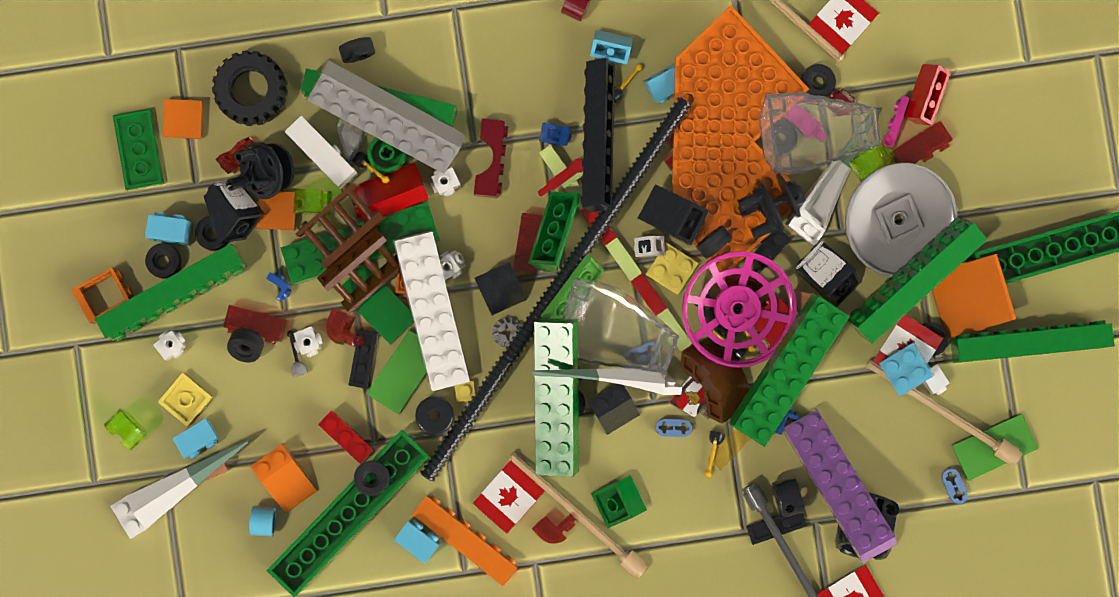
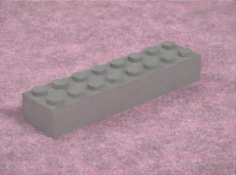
[307,60,465,174]

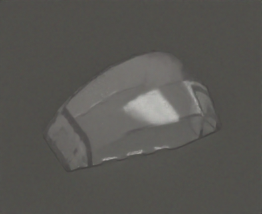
[759,92,881,174]
[562,278,679,373]

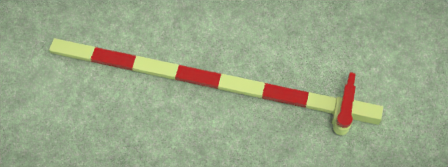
[538,145,730,420]

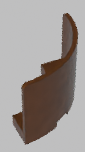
[680,337,749,424]

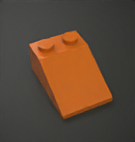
[250,444,317,513]

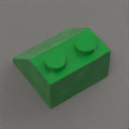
[591,475,647,528]

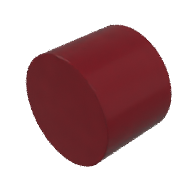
[561,0,591,22]

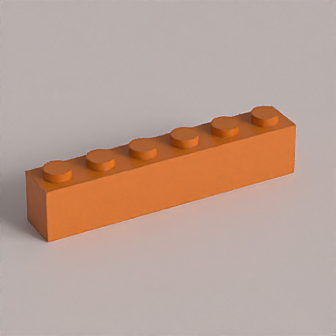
[412,495,518,586]

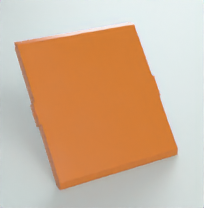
[932,254,1016,338]

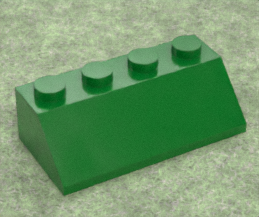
[528,192,581,273]

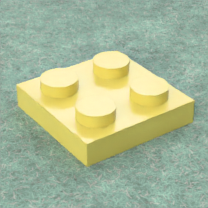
[646,243,699,296]
[158,373,213,427]

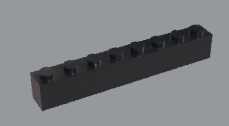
[581,58,615,213]

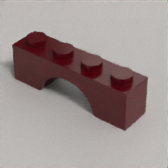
[474,118,508,199]

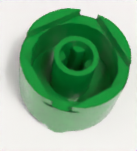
[367,137,407,174]

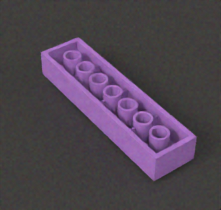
[784,410,897,563]

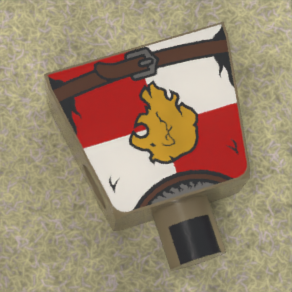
[668,376,709,419]

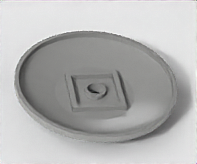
[845,163,958,277]

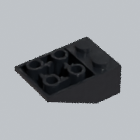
[637,184,709,245]

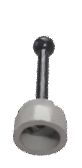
[287,330,308,377]

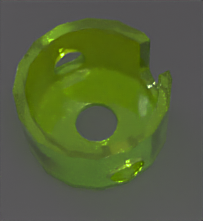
[849,143,893,182]
[293,189,333,215]
[104,408,147,451]

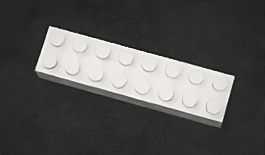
[393,230,470,391]

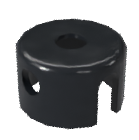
[415,396,455,435]
[772,476,805,519]

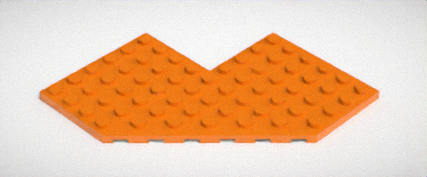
[672,5,809,272]

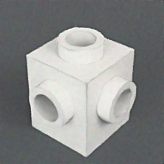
[430,167,461,197]
[439,250,467,280]
[293,326,323,357]
[153,330,186,361]

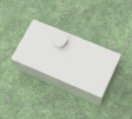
[285,116,358,189]

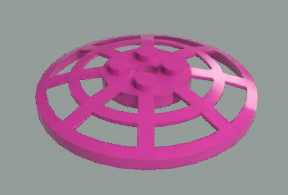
[682,251,797,368]

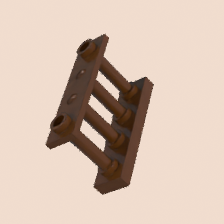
[295,183,386,269]
[317,227,401,314]

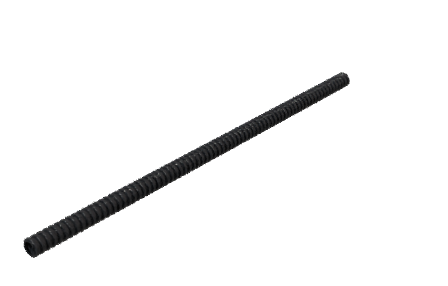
[420,97,692,482]

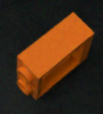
[71,267,134,324]

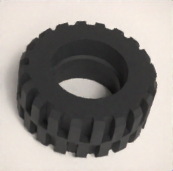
[212,50,288,126]

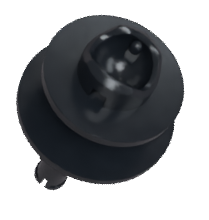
[226,142,294,199]
[737,173,806,240]

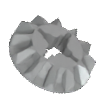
[492,317,521,347]

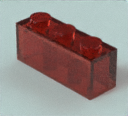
[890,121,953,164]
[513,213,543,274]
[223,305,287,344]

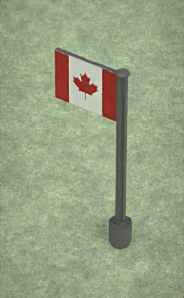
[742,482,884,597]

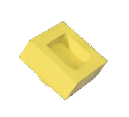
[455,381,475,402]

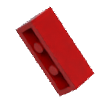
[904,64,951,126]
[318,411,375,464]

